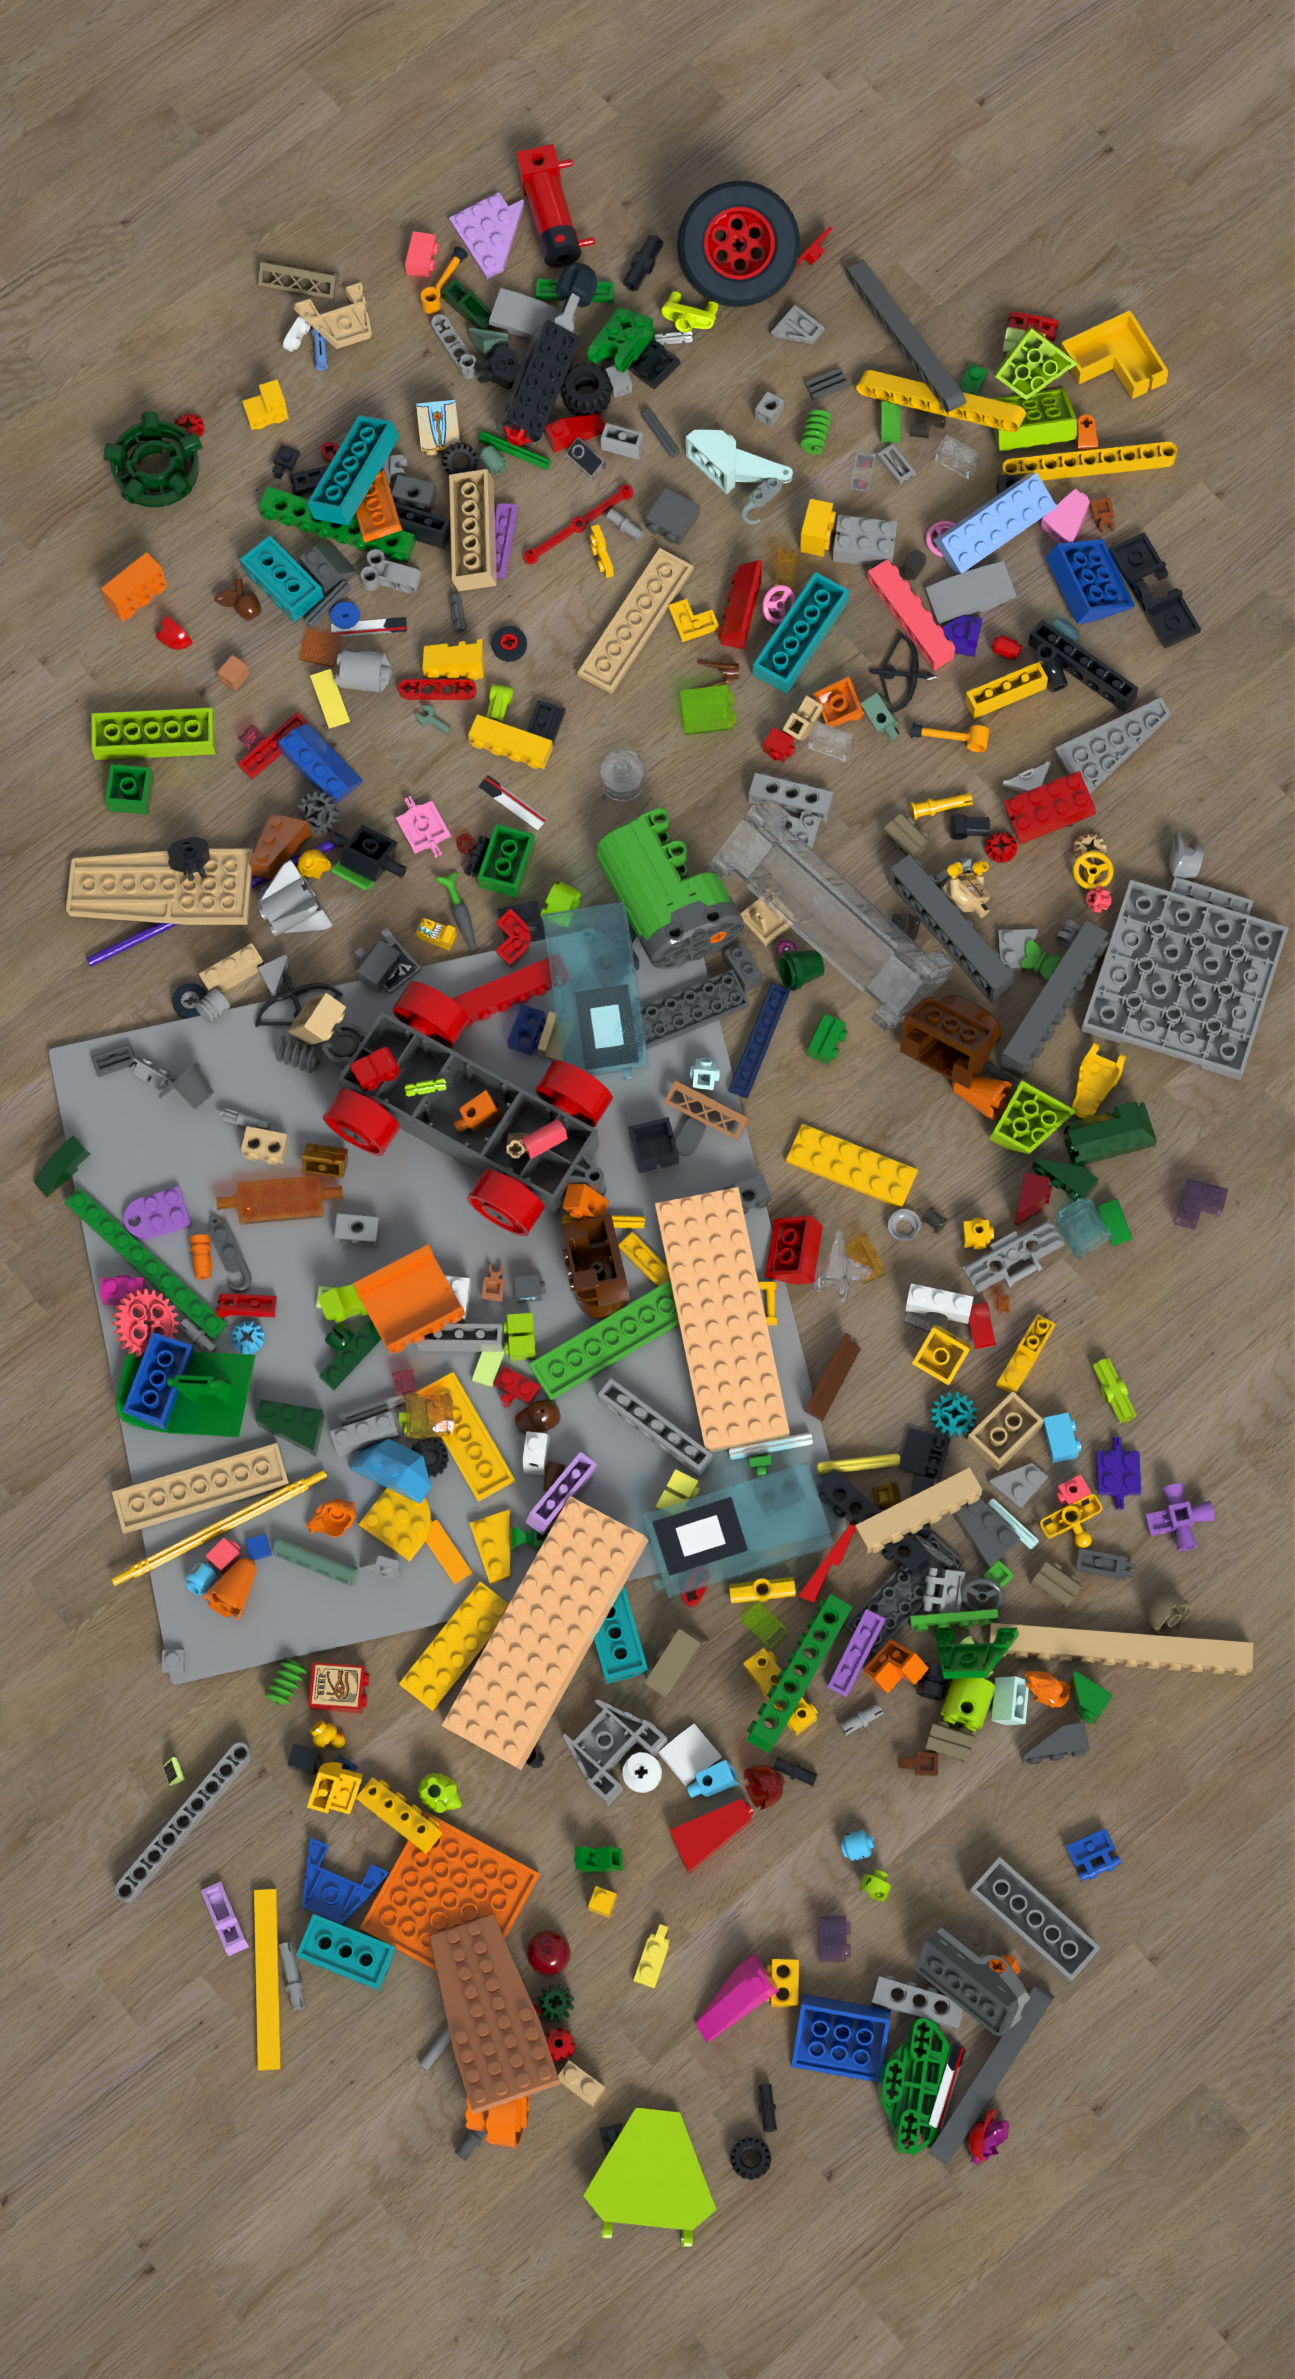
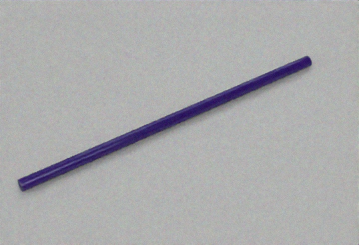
[86,833,344,967]

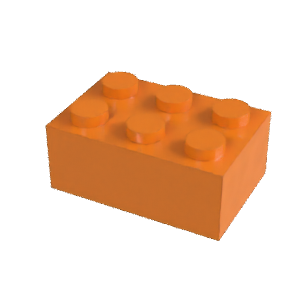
[101,552,167,622]

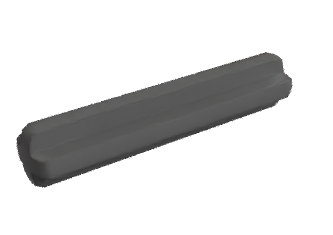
[642,408,679,458]
[304,580,350,627]

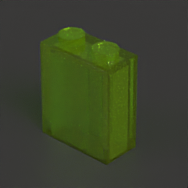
[680,685,736,735]

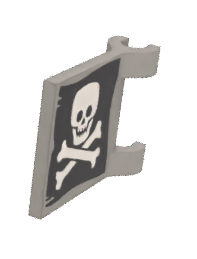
[354,928,422,994]

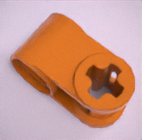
[1076,414,1098,452]

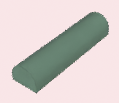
[273,1536,359,1586]

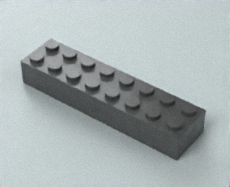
[889,854,1014,1004]
[1000,920,1109,1079]

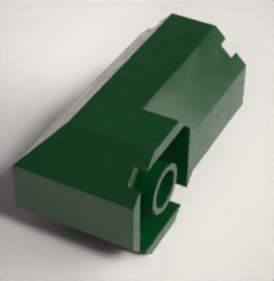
[1063,1102,1157,1166]

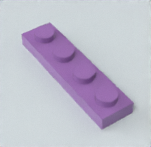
[495,504,519,579]
[827,1609,886,1697]

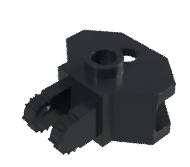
[474,345,520,390]
[167,837,210,882]

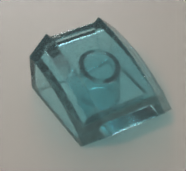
[1056,1198,1114,1259]

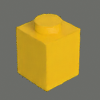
[588,1886,617,1918]

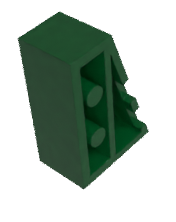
[255,1399,325,1457]

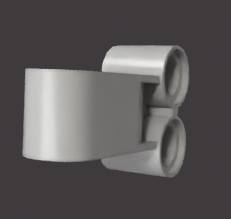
[361,549,422,594]

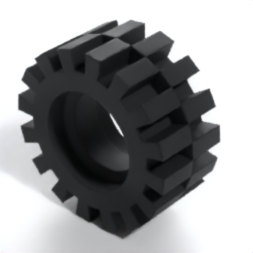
[442,442,478,475]
[411,1437,449,1478]
[730,2136,771,2180]

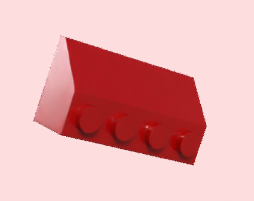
[718,560,762,649]

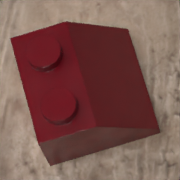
[1014,1173,1053,1225]

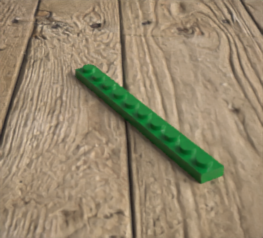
[64,1188,228,1341]

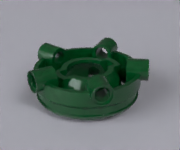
[103,411,203,508]

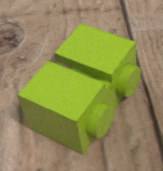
[504,1313,536,1361]

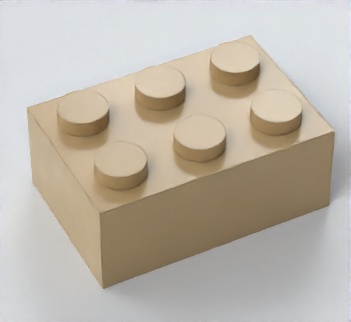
[287,993,346,1046]
[967,1391,1044,1471]

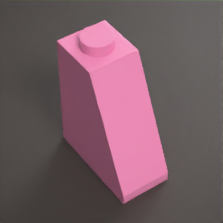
[1041,488,1090,543]

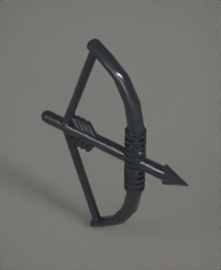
[869,632,937,713]
[255,971,343,1027]

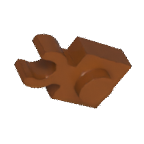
[1090,497,1115,533]

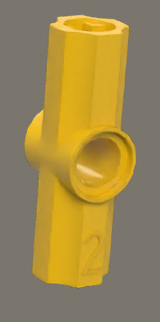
[729,1577,796,1604]

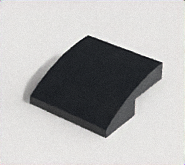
[628,339,681,390]
[497,901,546,942]

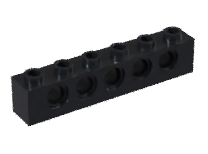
[1028,620,1139,712]
[816,1469,930,1578]

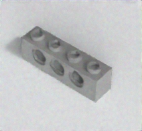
[748,773,833,822]
[871,1975,963,2031]

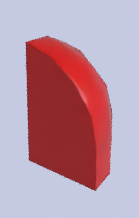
[156,616,193,650]

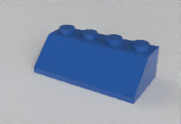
[278,723,363,803]
[123,1332,195,1430]

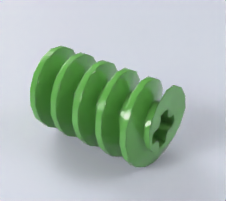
[800,410,832,455]
[264,1657,307,1706]

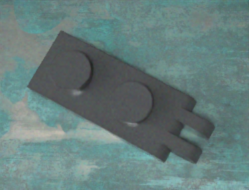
[1075,1548,1136,1580]

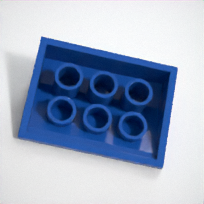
[1045,539,1135,624]
[791,1994,892,2082]

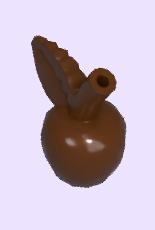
[214,579,262,621]

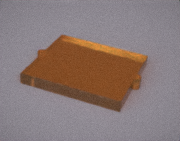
[300,629,342,668]

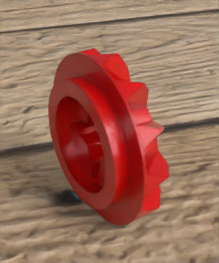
[174,412,204,438]
[985,831,1018,863]

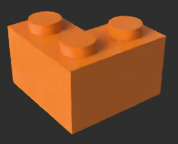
[862,1639,929,1694]

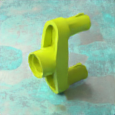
[661,291,719,333]

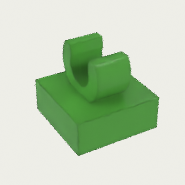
[748,1454,772,1477]
[983,1560,1014,1588]

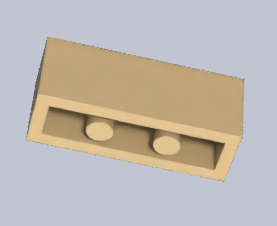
[199,943,264,993]

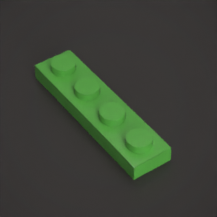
[910,1609,998,1632]

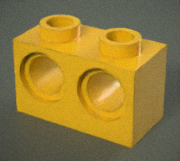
[767,1959,799,2008]

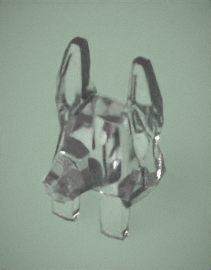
[813,1231,872,1303]

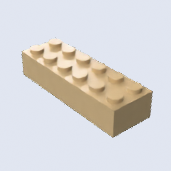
[449,469,497,591]

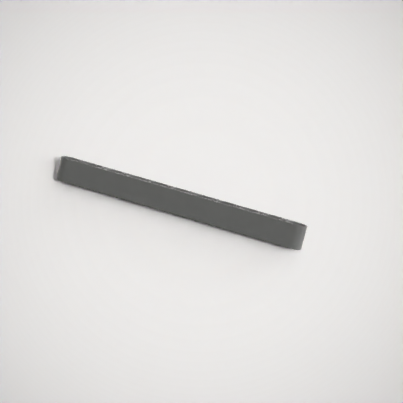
[845,259,966,413]

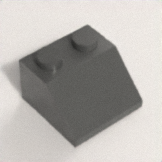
[299,544,357,596]

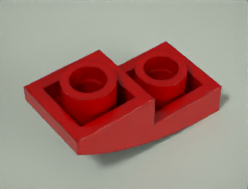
[969,1302,996,1349]

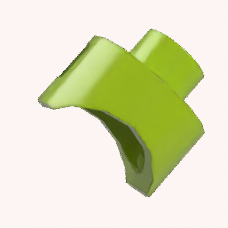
[859,1869,891,1902]

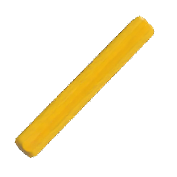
[562,1213,645,1228]

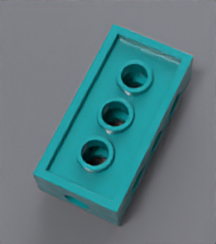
[240,535,324,623]
[594,1586,648,1685]
[296,1914,397,1992]

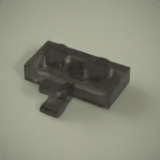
[909,408,946,438]

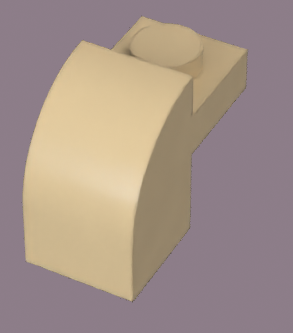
[783,695,825,741]

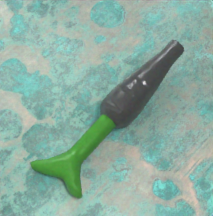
[435,872,477,951]

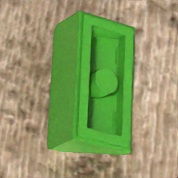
[881,401,901,443]
[331,859,375,890]

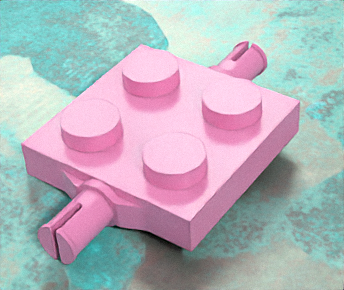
[396,796,451,858]

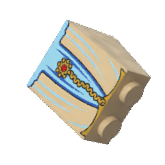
[416,400,460,456]

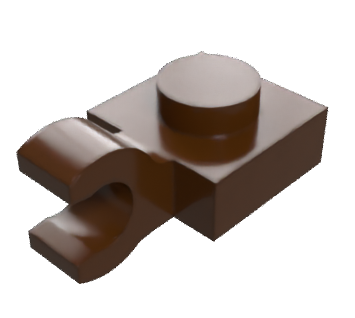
[899,1752,938,1777]

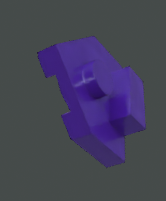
[942,615,983,657]

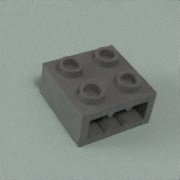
[645,487,700,545]

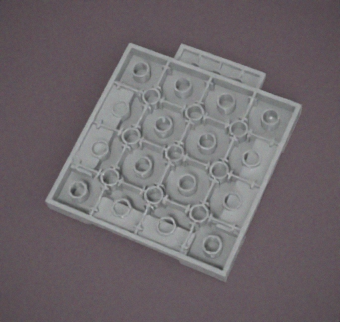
[1081,877,1289,1081]

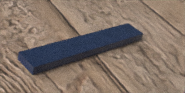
[728,982,790,1099]

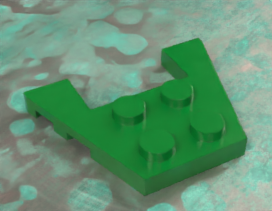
[935,1627,1019,1679]

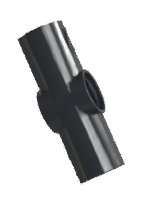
[623,235,664,292]

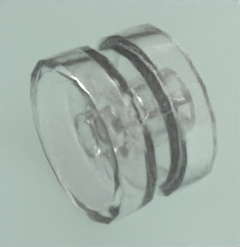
[600,749,645,802]

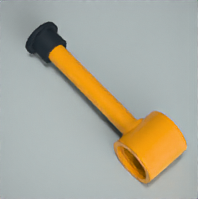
[421,246,468,314]
[911,722,989,752]

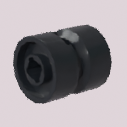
[916,1663,948,1701]

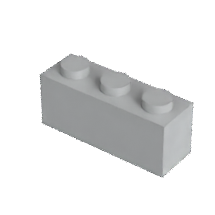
[330,1411,399,1457]

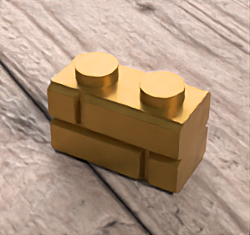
[302,1143,348,1178]

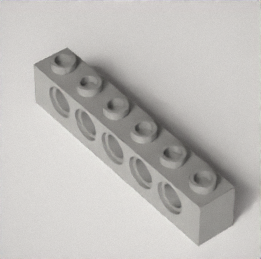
[598,1378,713,1477]

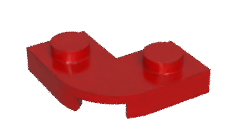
[495,908,531,966]

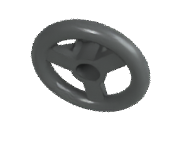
[961,1577,1004,1611]

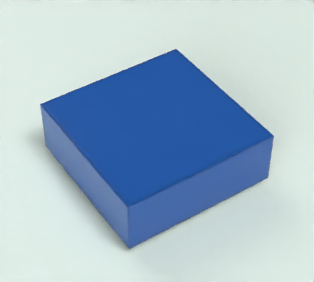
[245,1534,272,1561]

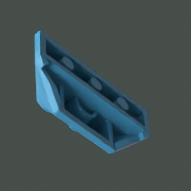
[349,1438,432,1504]

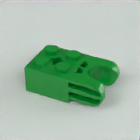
[588,306,654,373]

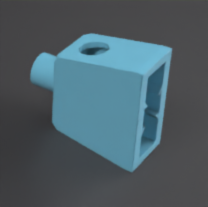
[687,1760,741,1798]

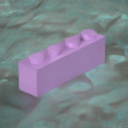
[526,1452,597,1535]

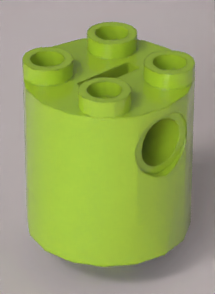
[941,1678,996,1733]

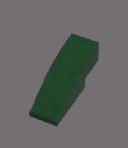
[440,278,492,330]
[34,1135,91,1197]

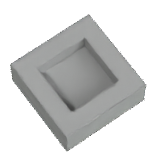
[162,1650,185,1673]

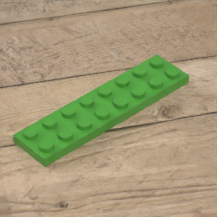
[529,1280,679,1401]

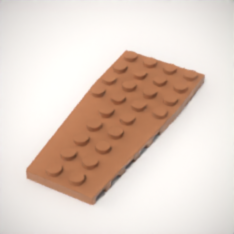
[430,1915,560,2115]

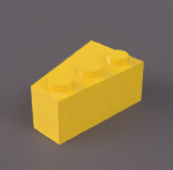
[423,639,485,680]

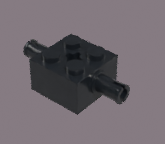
[329,825,407,882]

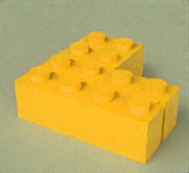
[1060,310,1169,399]

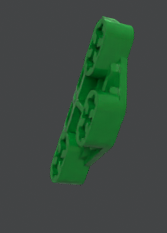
[877,2018,950,2155]

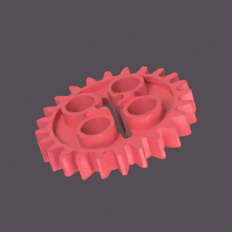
[111,1289,179,1357]

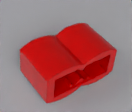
[350,1047,400,1091]

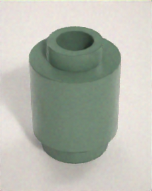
[479,446,508,475]

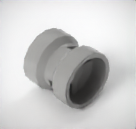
[1056,920,1082,948]

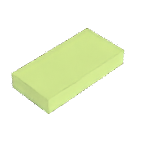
[472,1346,505,1388]

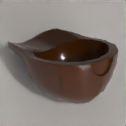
[515,1399,561,1435]

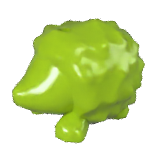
[417,1773,462,1813]

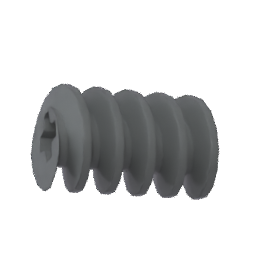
[276,1036,322,1073]

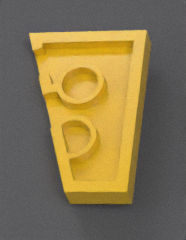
[469,1509,511,1585]

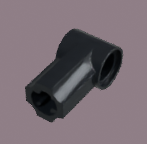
[949,814,990,840]

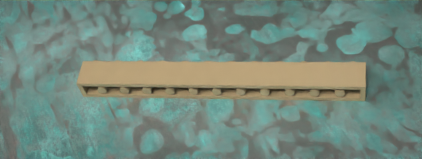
[989,1623,1254,1676]

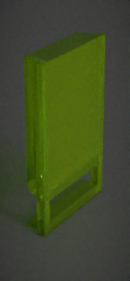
[740,1602,789,1649]

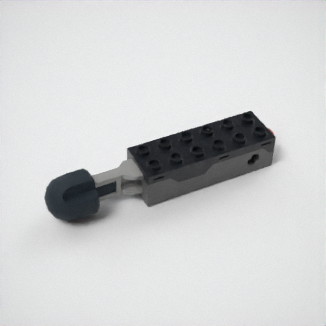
[495,263,597,447]

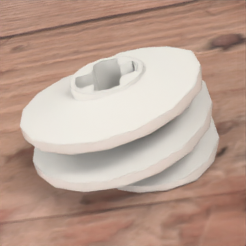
[622,1752,662,1793]

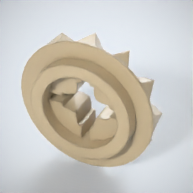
[1073,833,1106,864]

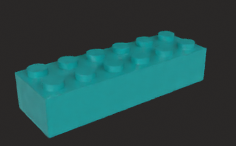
[307,415,399,525]
[753,572,850,694]

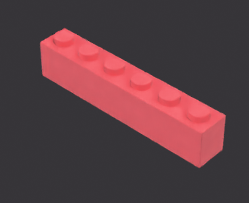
[867,559,955,671]

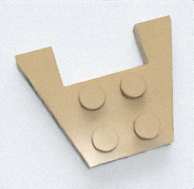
[294,282,372,349]

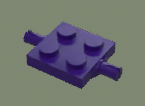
[1095,1437,1141,1510]

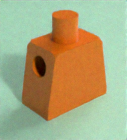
[453,1090,504,1133]

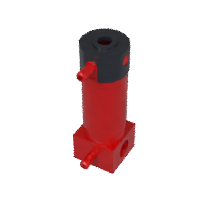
[516,144,595,268]

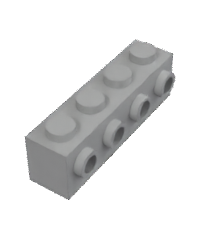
[416,1322,504,1352]

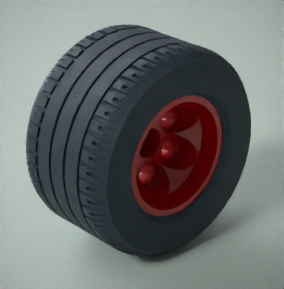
[677,181,800,307]

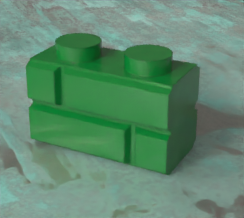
[806,1014,848,1065]

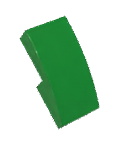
[1098,1198,1133,1246]

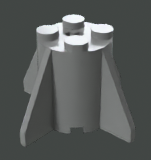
[257,859,333,936]

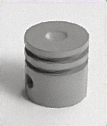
[195,989,230,1023]

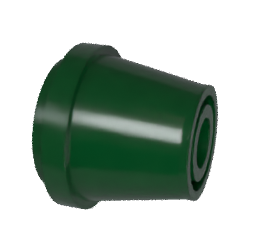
[778,949,825,991]

